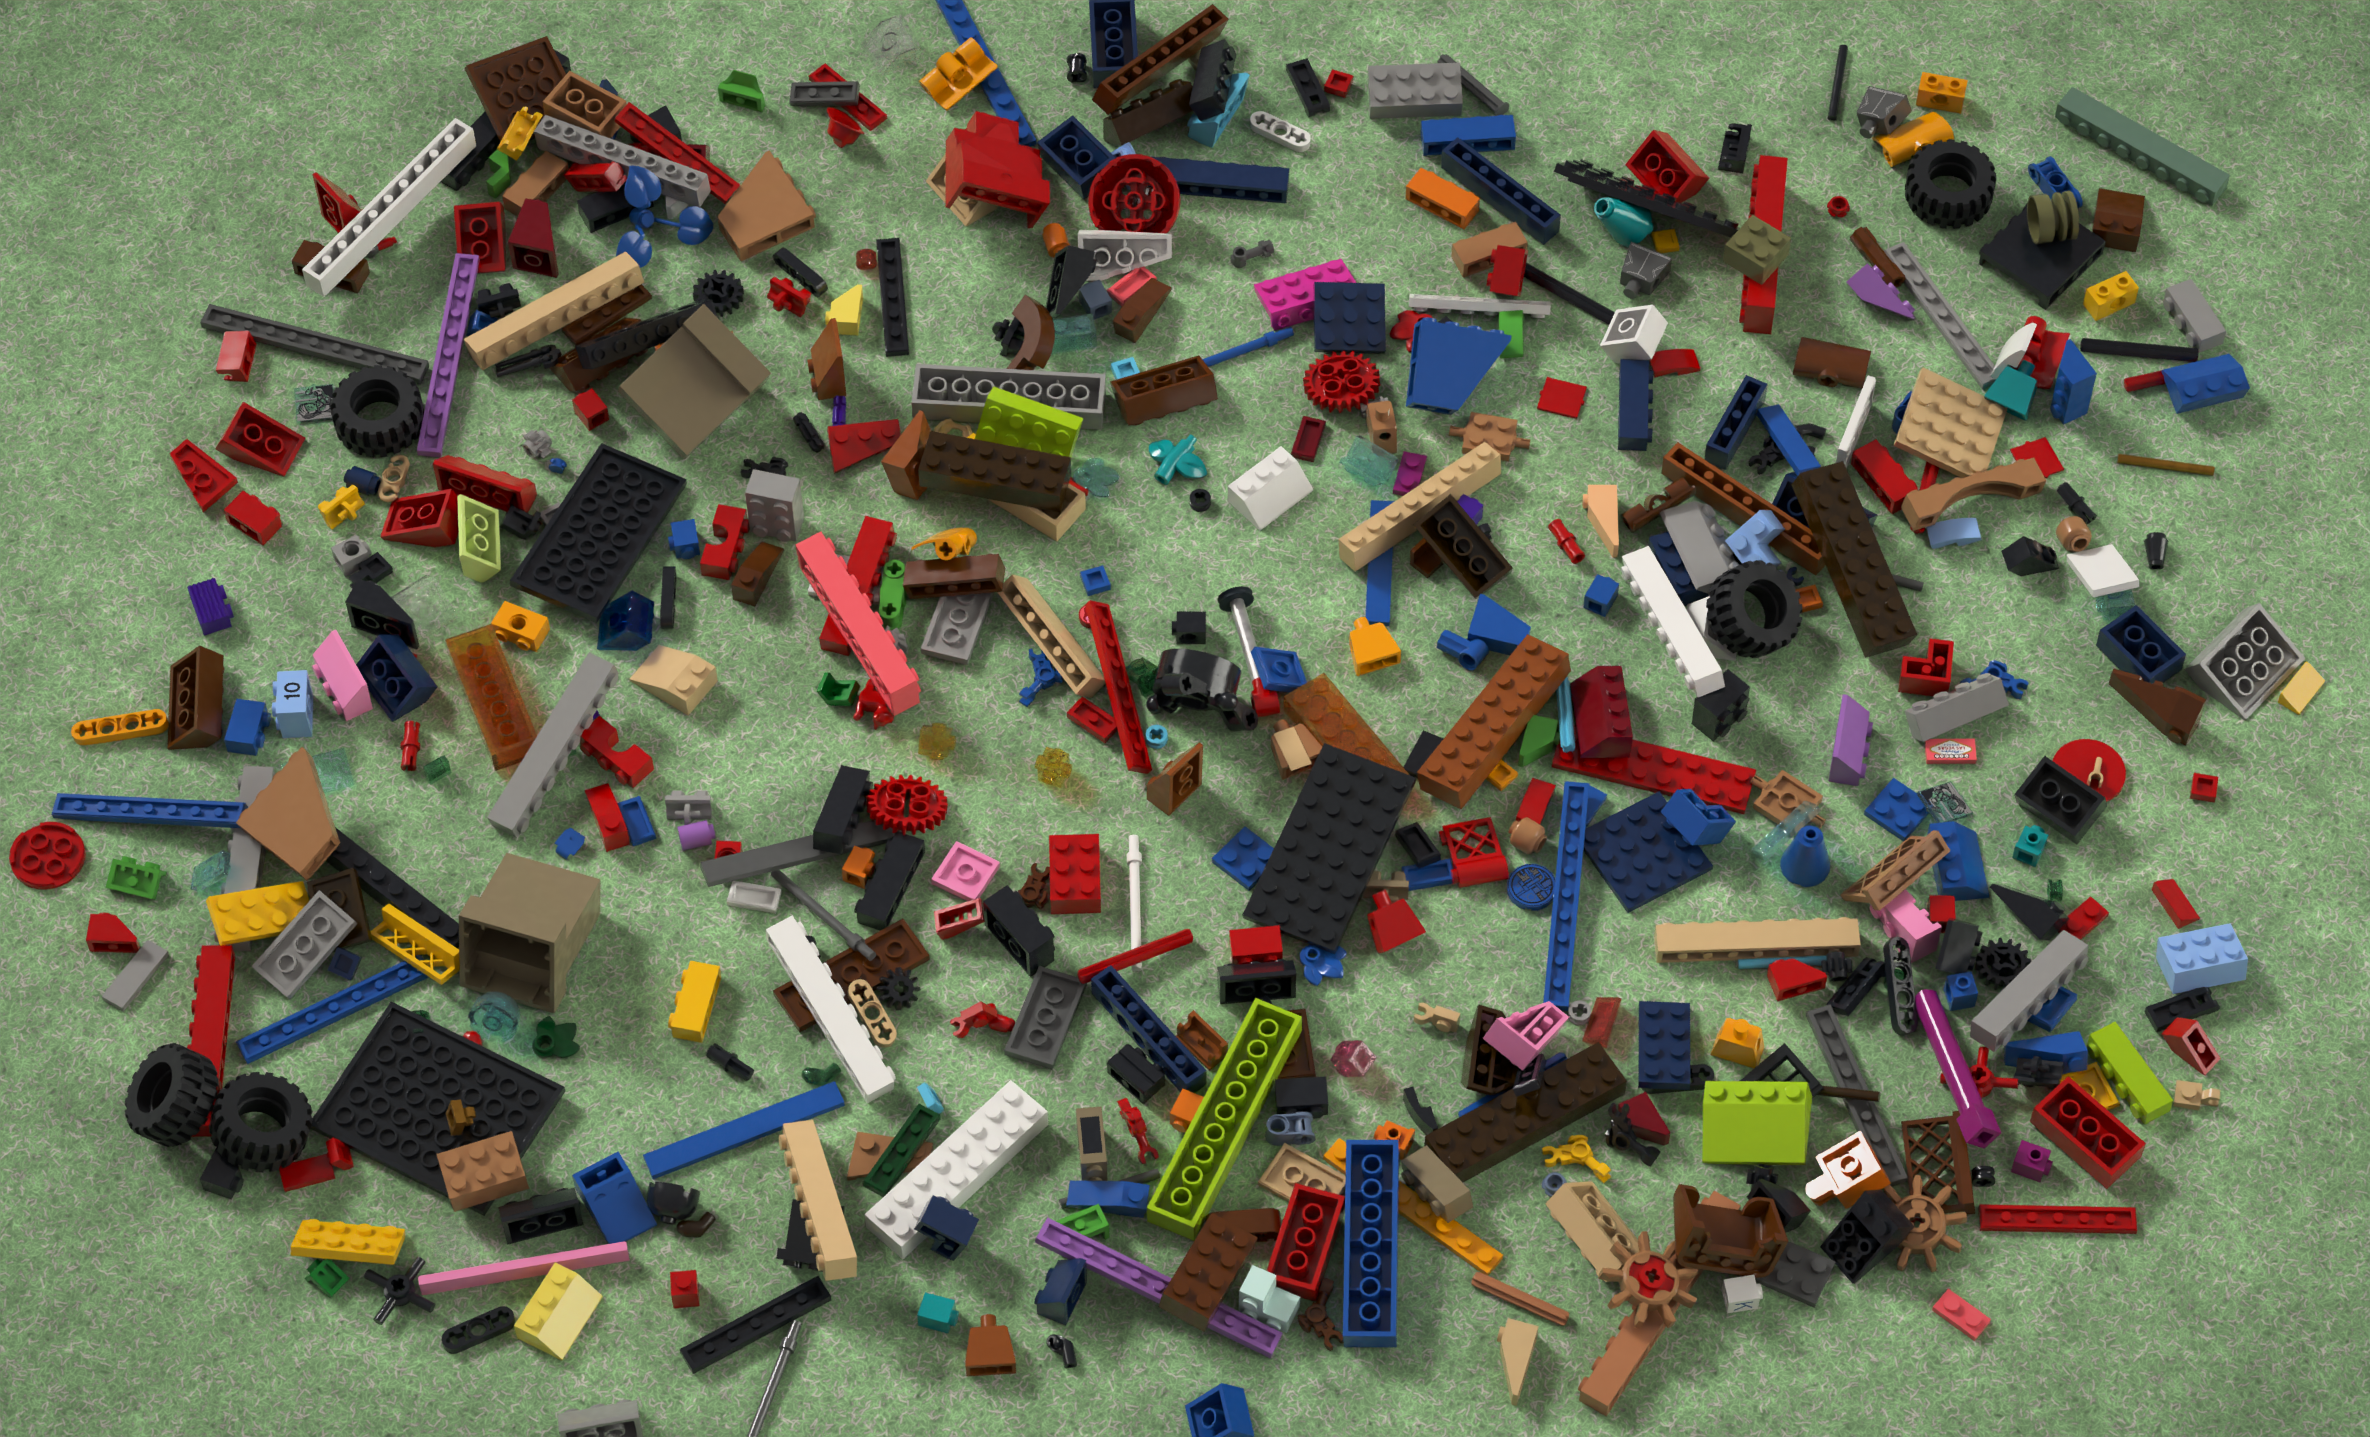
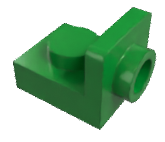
[304,1258,349,1298]

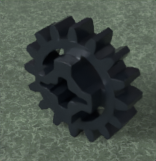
[693,270,744,317]
[1975,938,2031,990]

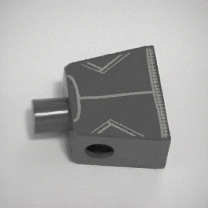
[1857,86,1912,139]
[1620,242,1672,299]

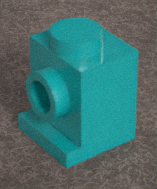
[2012,825,2049,867]

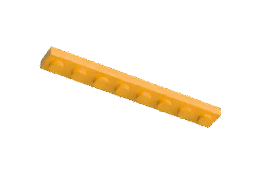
[1323,1138,1503,1275]

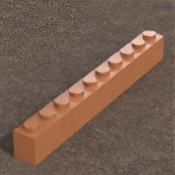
[1578,1191,1741,1416]

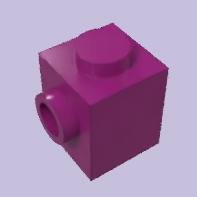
[2011,1140,2053,1182]

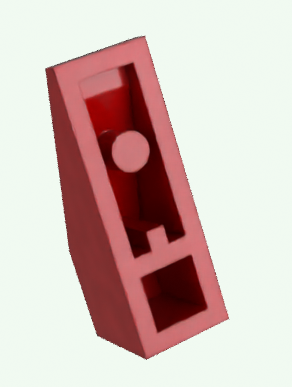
[584,783,630,852]

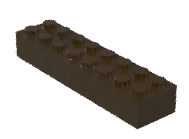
[1791,461,1917,658]
[1424,1042,1627,1183]

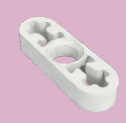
[1250,111,1311,152]

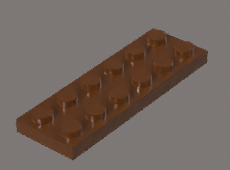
[773,918,930,1033]

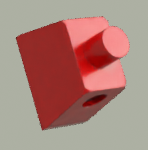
[1367,889,1426,954]

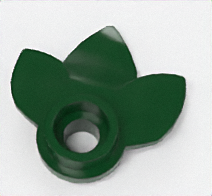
[532,1016,580,1058]

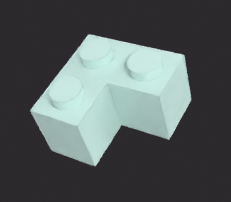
[1239,1265,1300,1333]

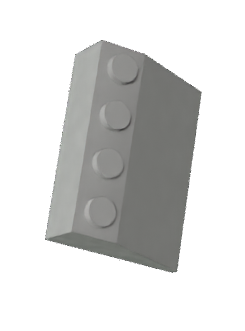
[2184,603,2305,720]

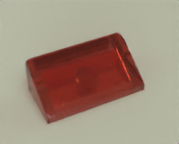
[1582,997,1622,1048]

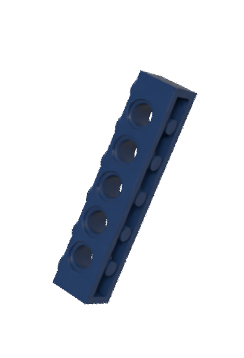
[1091,965,1207,1093]

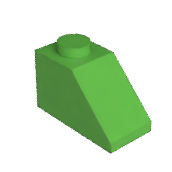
[1518,715,1560,767]

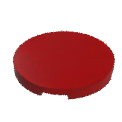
[2052,739,2126,802]
[9,822,86,890]

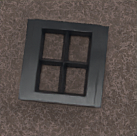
[1740,1043,1824,1099]

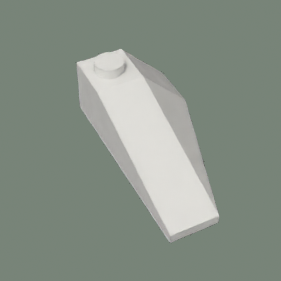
[1078,230,1172,281]

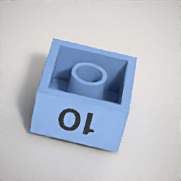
[272,670,314,738]

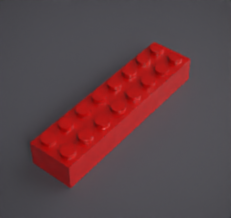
[1739,155,1788,335]

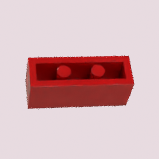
[1851,439,1918,514]

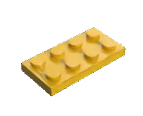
[206,881,310,946]
[291,1219,405,1265]

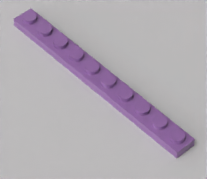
[417,253,480,458]
[1035,1217,1283,1358]

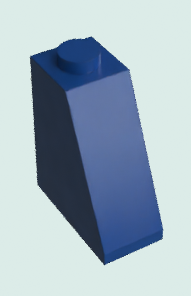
[1467,594,1531,655]

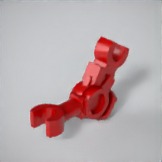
[1117,1098,1159,1164]

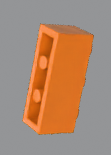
[1405,168,1480,230]

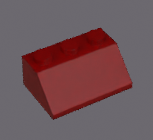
[1625,130,1710,203]

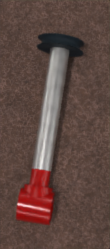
[1217,586,1280,718]

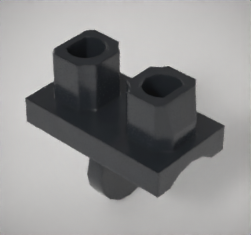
[476,283,521,319]
[992,317,1024,357]
[2013,1056,2064,1090]

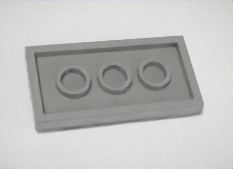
[921,592,995,665]
[251,890,358,1000]

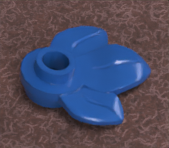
[1300,945,1347,986]

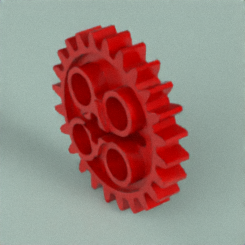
[1303,350,1381,413]
[867,775,948,835]

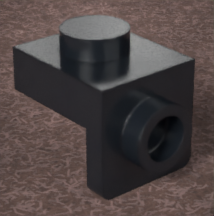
[500,504,541,540]

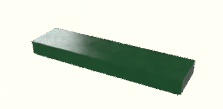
[863,1103,941,1197]

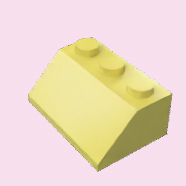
[514,1263,603,1360]

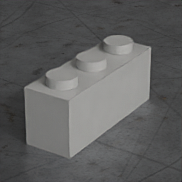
[2163,279,2226,353]

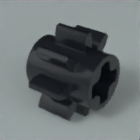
[1821,952,1853,982]
[1746,1164,1778,1190]

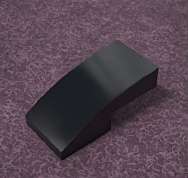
[1403,1087,1438,1135]

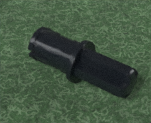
[2057,482,2097,524]
[706,1043,754,1081]

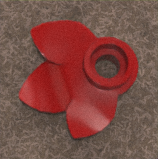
[1390,310,1433,352]

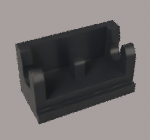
[1718,123,1752,174]

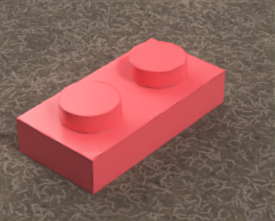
[1932,1289,1991,1341]

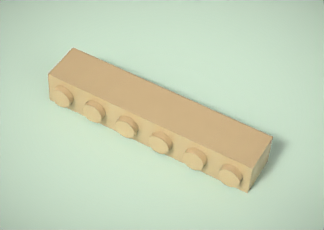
[997,574,1105,698]

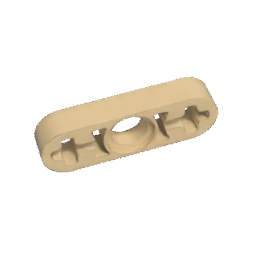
[847,979,897,1047]

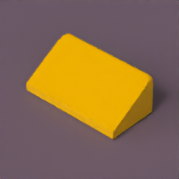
[2278,661,2325,715]

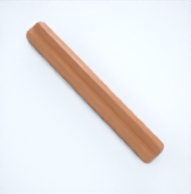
[1471,1272,1569,1326]

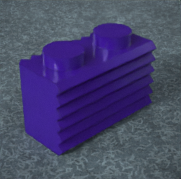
[187,578,234,636]

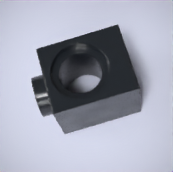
[1172,611,1206,644]

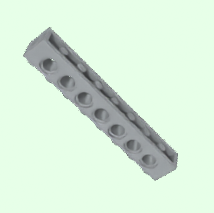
[534,115,711,208]

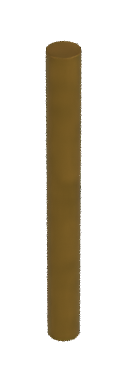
[2117,454,2215,476]

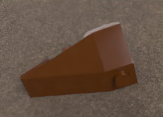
[2109,669,2206,746]

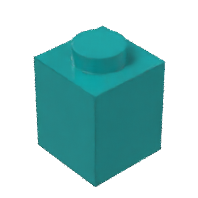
[917,1292,959,1333]

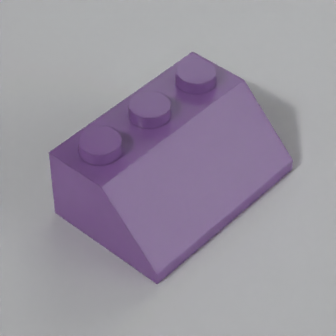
[1828,694,1873,786]

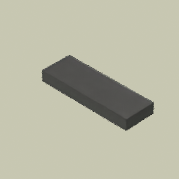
[789,81,860,107]

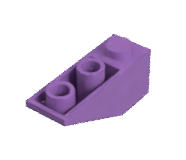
[1846,263,1916,320]

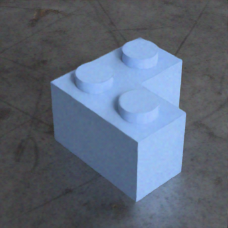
[1725,510,1785,567]

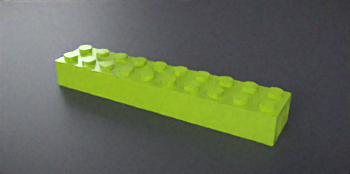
[1147,998,1302,1241]

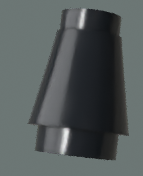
[2144,532,2169,569]

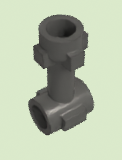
[1230,240,1274,268]

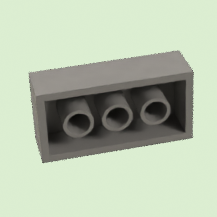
[1367,63,1463,119]

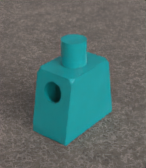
[1984,360,2038,421]

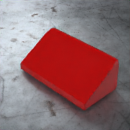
[2152,879,2200,929]

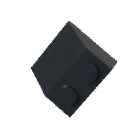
[1935,918,1983,974]

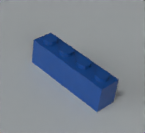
[1421,115,1516,156]

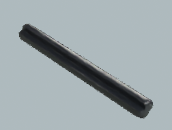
[1524,262,1615,325]
[2080,338,2199,362]

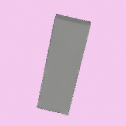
[102,940,169,1012]

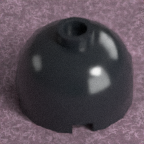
[647,1182,700,1225]

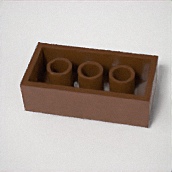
[1158,1213,1258,1332]

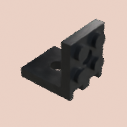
[776,1199,845,1272]

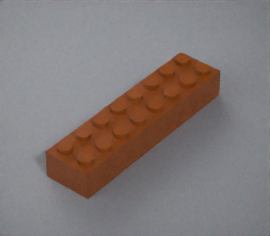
[1417,634,1571,809]

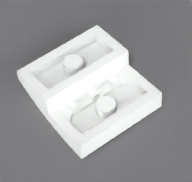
[1990,322,2037,379]

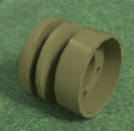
[2027,191,2079,244]

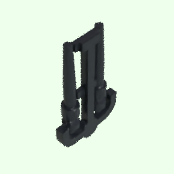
[495,345,562,377]

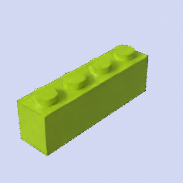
[2087,1021,2173,1125]

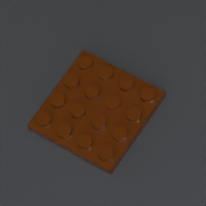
[464,36,566,142]

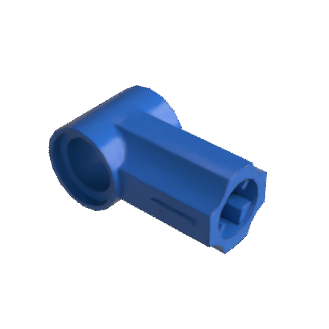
[1437,630,1489,670]

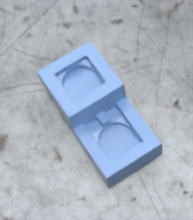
[1927,518,1982,549]

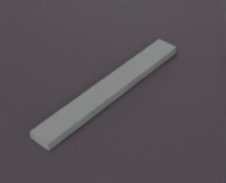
[1884,242,1996,389]

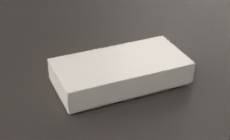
[727,881,782,914]

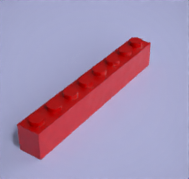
[187,945,236,1137]

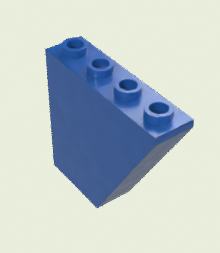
[1406,317,1512,415]

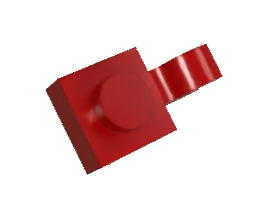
[950,1001,997,1038]

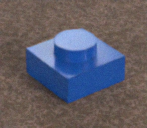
[1080,565,1111,596]

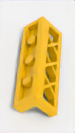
[370,904,460,985]

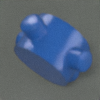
[549,458,567,474]

